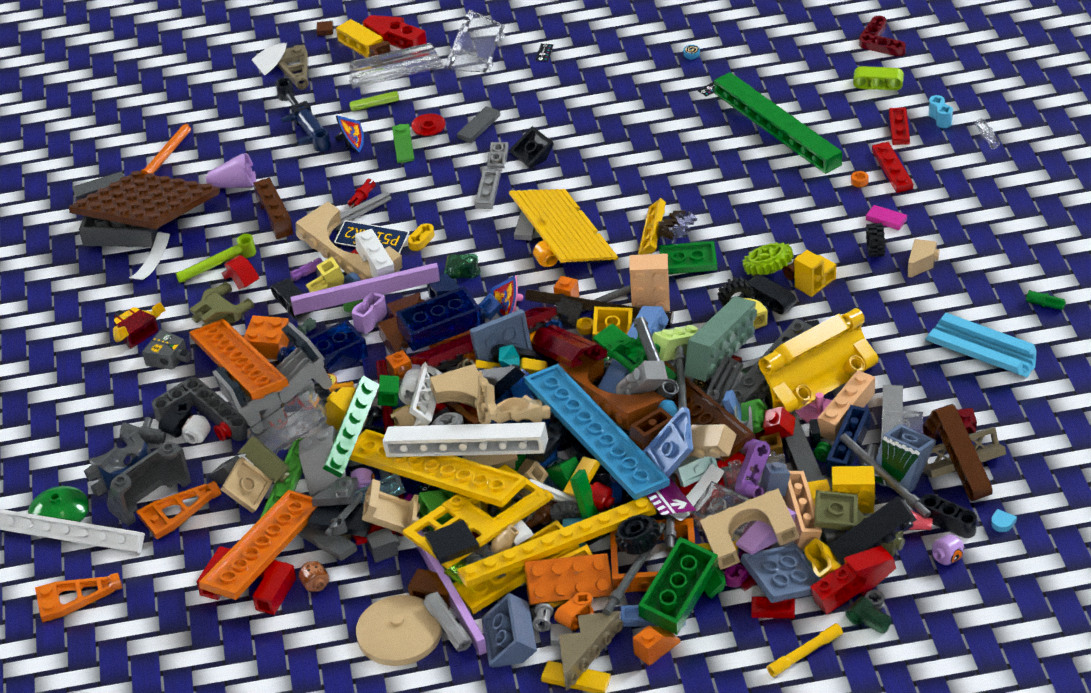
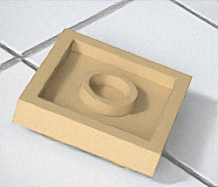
[220,457,273,513]

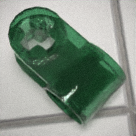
[444,254,481,279]

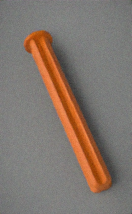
[141,124,191,174]

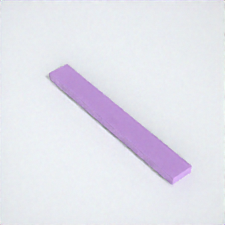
[291,263,440,315]
[414,530,487,656]

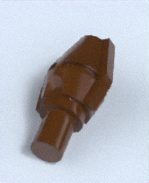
[525,500,555,530]

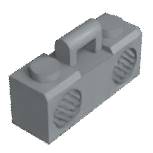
[616,361,668,395]

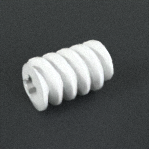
[398,368,426,405]

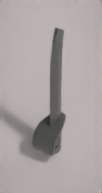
[325,490,363,536]

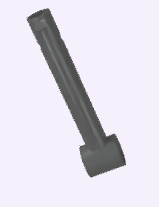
[634,317,679,400]

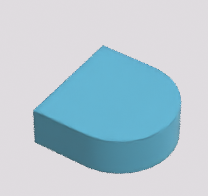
[991,509,1017,532]

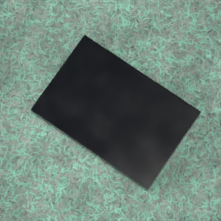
[308,503,373,537]

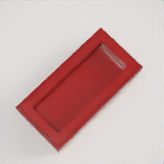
[751,597,795,618]

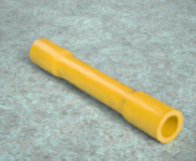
[767,623,843,677]

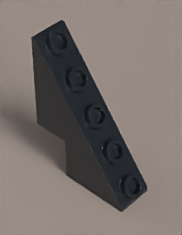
[457,364,526,405]

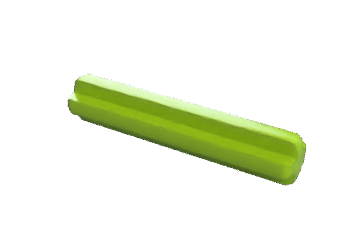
[350,91,399,111]

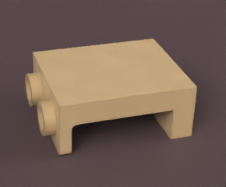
[362,479,420,534]

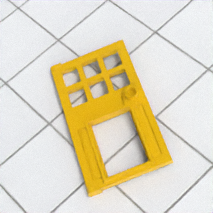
[402,464,554,569]

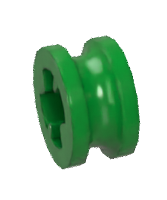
[813,442,832,462]

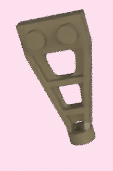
[277,45,309,90]

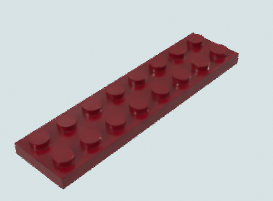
[410,307,558,367]

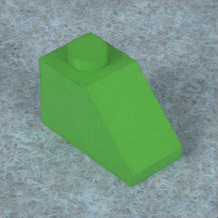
[392,124,415,163]

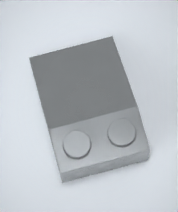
[299,425,346,497]

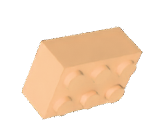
[629,254,670,312]

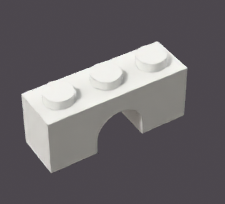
[355,229,394,278]

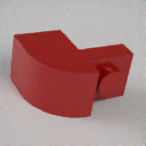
[221,255,260,289]

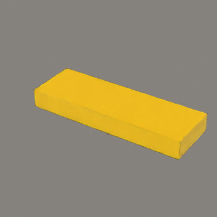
[541,660,611,693]

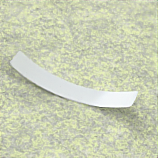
[129,232,170,280]
[670,464,724,521]

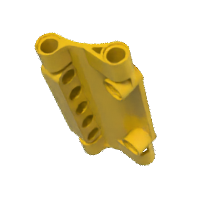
[758,308,878,413]

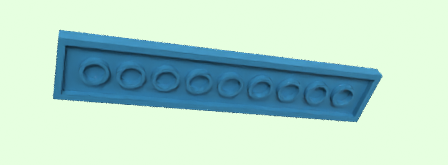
[524,364,670,500]

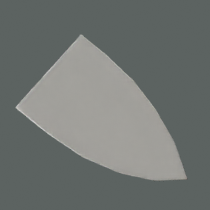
[252,43,287,75]

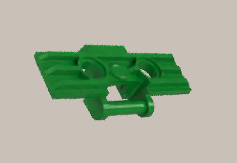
[593,323,677,391]

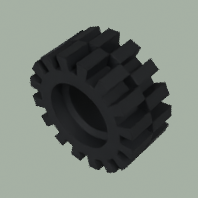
[866,223,885,257]
[717,277,755,307]

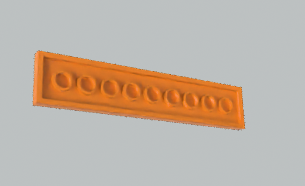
[189,318,289,400]

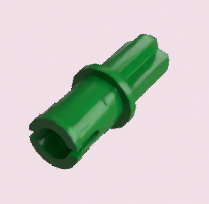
[1026,290,1066,310]

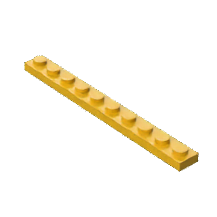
[457,496,656,588]

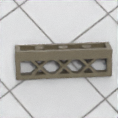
[923,427,1006,479]

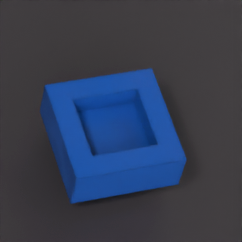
[478,293,503,320]

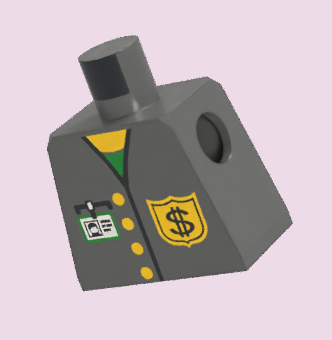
[142,329,192,370]

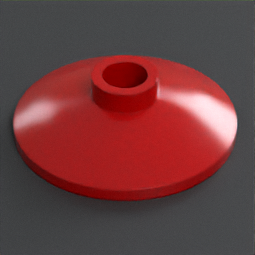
[411,113,446,136]

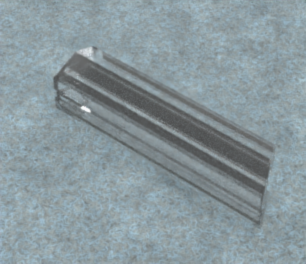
[349,43,445,89]

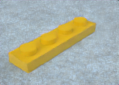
[638,198,666,255]

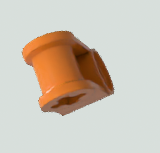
[555,592,594,631]

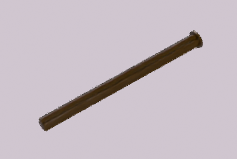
[525,289,674,326]

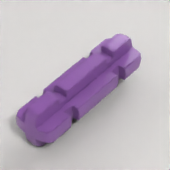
[290,258,323,281]

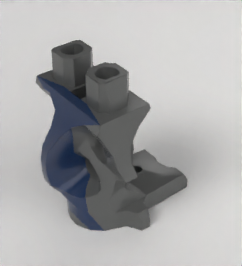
[84,429,151,497]

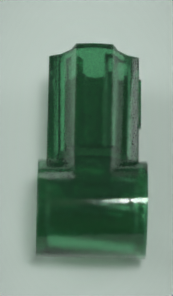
[845,596,892,634]

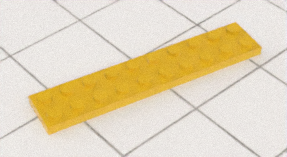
[349,429,527,508]

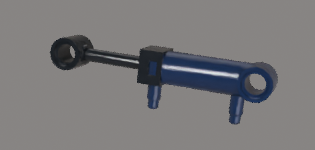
[275,78,331,152]

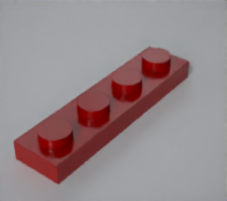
[872,142,914,193]

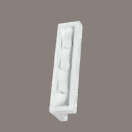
[409,362,442,426]

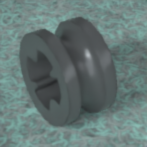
[865,590,885,612]

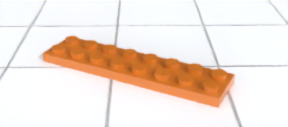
[199,490,317,600]

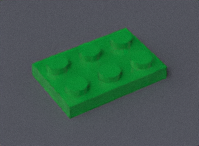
[659,241,717,274]

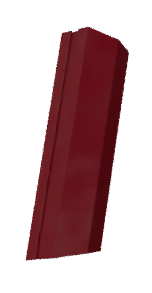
[531,325,607,368]

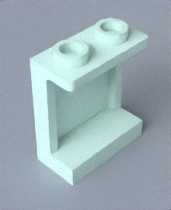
[673,456,718,487]

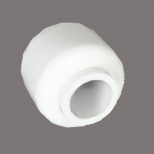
[182,415,211,444]

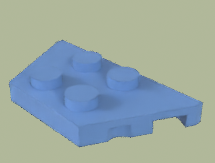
[643,406,693,477]

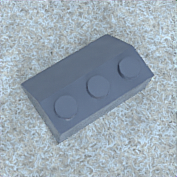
[482,593,537,668]

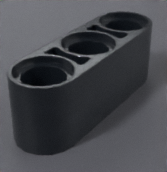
[747,274,796,314]
[271,278,313,320]
[921,494,977,538]

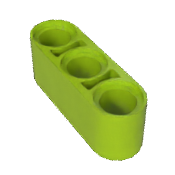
[853,66,904,91]

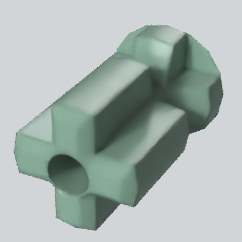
[297,317,317,335]

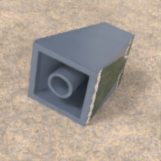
[874,424,936,492]

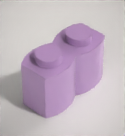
[352,291,387,334]

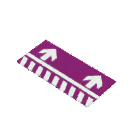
[647,477,696,515]

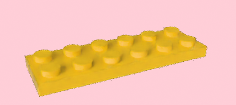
[453,520,580,614]

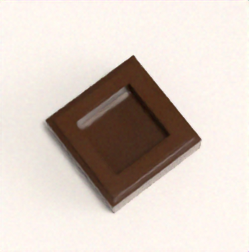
[317,21,334,36]

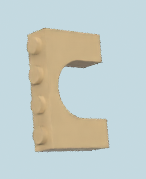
[700,489,800,570]

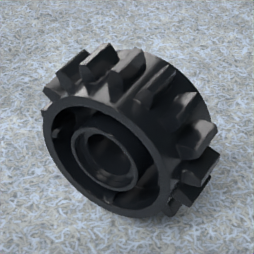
[615,515,661,555]

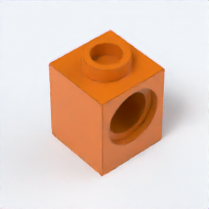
[386,350,412,380]

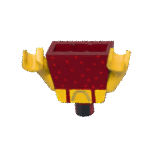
[113,302,166,349]

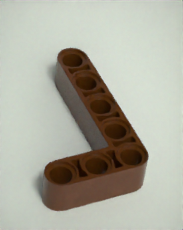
[923,404,993,501]

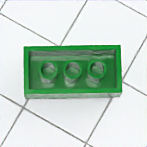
[638,537,718,635]

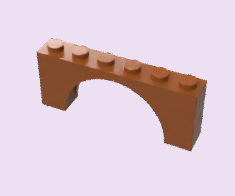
[559,355,666,431]

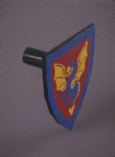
[335,115,364,153]

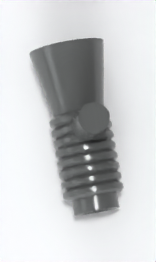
[120,417,166,445]

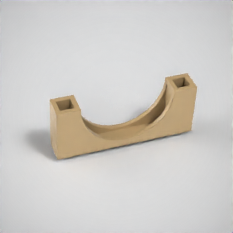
[295,202,402,280]
[430,364,518,470]

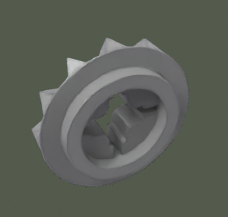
[432,412,464,425]

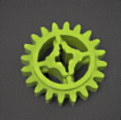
[742,242,794,276]

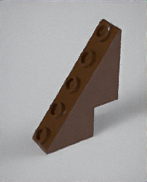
[378,292,425,354]

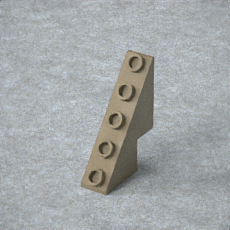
[559,611,623,690]

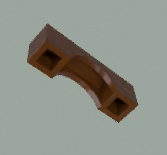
[253,178,293,239]

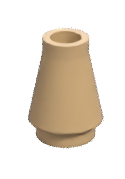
[490,525,519,554]

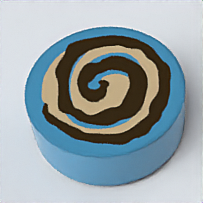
[683,45,700,60]

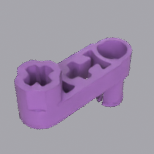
[735,439,770,498]

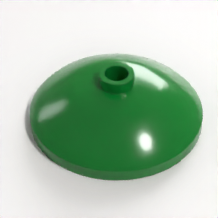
[28,486,89,522]

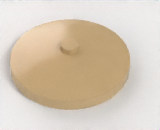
[356,595,442,666]

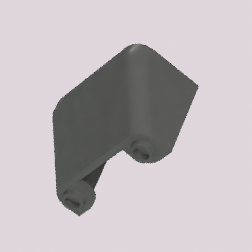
[107,442,191,527]

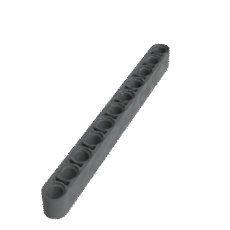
[764,391,846,546]

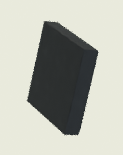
[424,520,480,564]

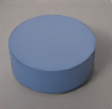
[344,272,361,284]

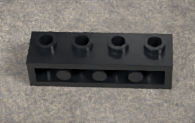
[828,496,917,565]

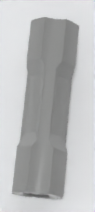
[423,592,473,652]

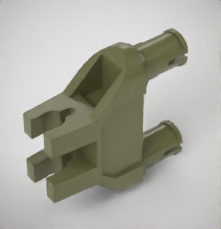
[190,281,254,326]

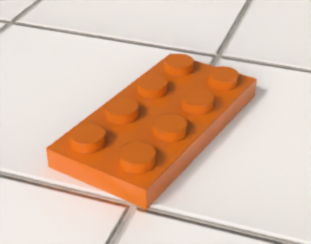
[523,553,613,605]

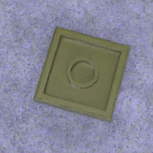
[814,490,858,531]

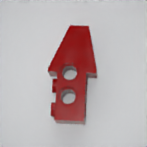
[362,15,427,54]
[810,545,896,615]

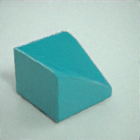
[499,345,520,367]

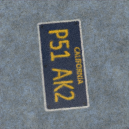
[334,220,409,254]

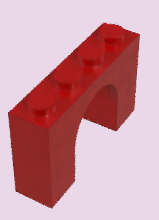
[196,546,297,615]

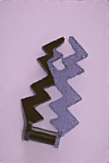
[657,211,697,245]

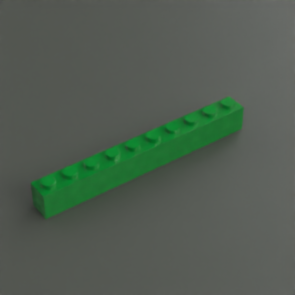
[714,72,842,174]

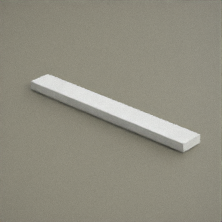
[0,509,145,554]

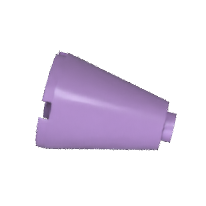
[206,153,256,188]

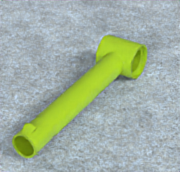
[176,234,256,283]

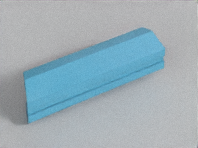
[925,313,1037,378]

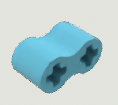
[928,95,953,128]

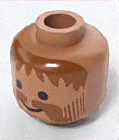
[299,561,329,592]

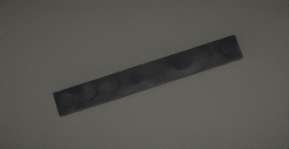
[525,377,603,463]

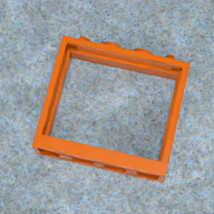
[610,518,695,593]

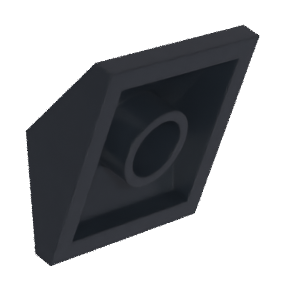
[509,126,554,169]

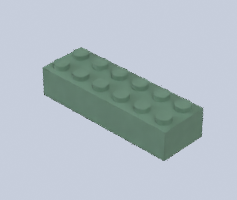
[685,296,757,382]

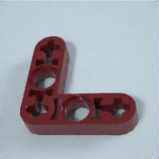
[859,16,906,56]

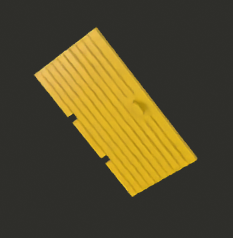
[509,189,619,263]

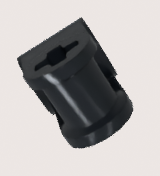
[158,401,193,438]

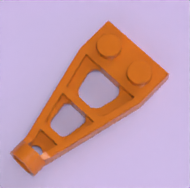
[136,481,221,539]
[35,572,122,623]

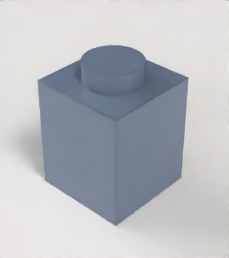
[760,462,790,496]

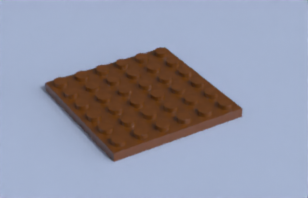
[69,171,220,229]

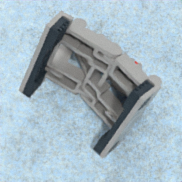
[212,322,332,433]

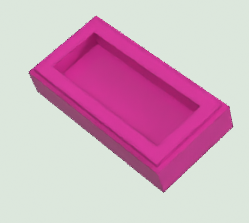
[866,205,907,230]

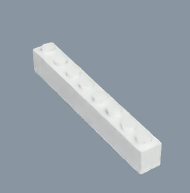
[383,422,548,457]

